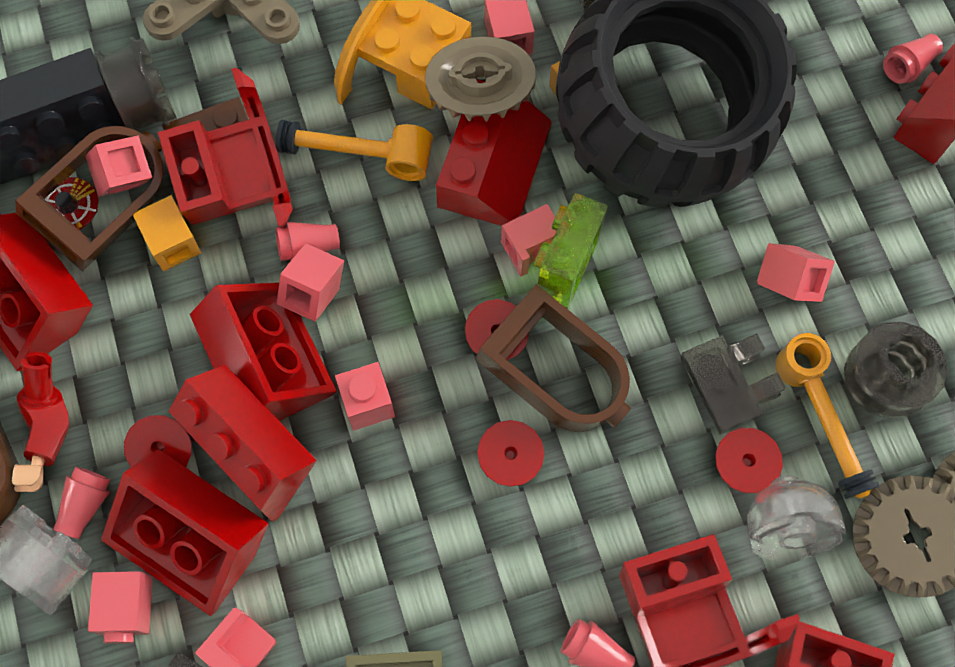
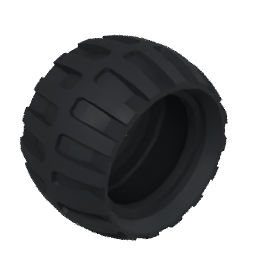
[556,0,797,207]

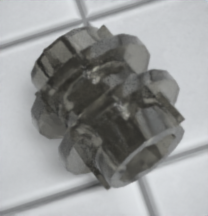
[844,322,948,418]

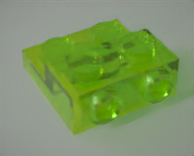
[534,192,608,309]

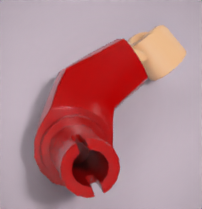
[12,352,69,492]

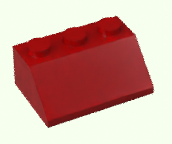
[893,44,955,165]
[436,78,552,226]
[0,213,93,371]
[189,282,337,421]
[169,364,317,522]
[101,449,269,617]

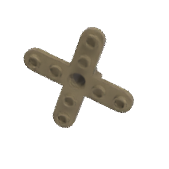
[143,0,300,44]

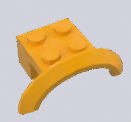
[334,0,471,110]

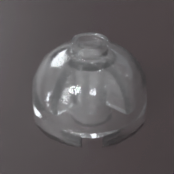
[747,476,846,560]

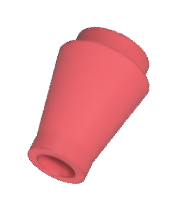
[883,34,943,84]
[275,222,340,261]
[53,467,110,539]
[561,619,635,667]

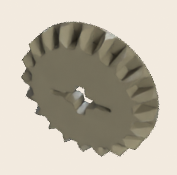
[425,37,536,122]
[852,475,955,597]

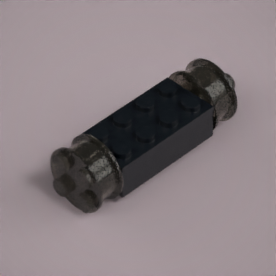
[0,37,177,184]

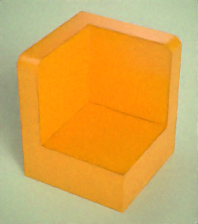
[133,195,202,272]

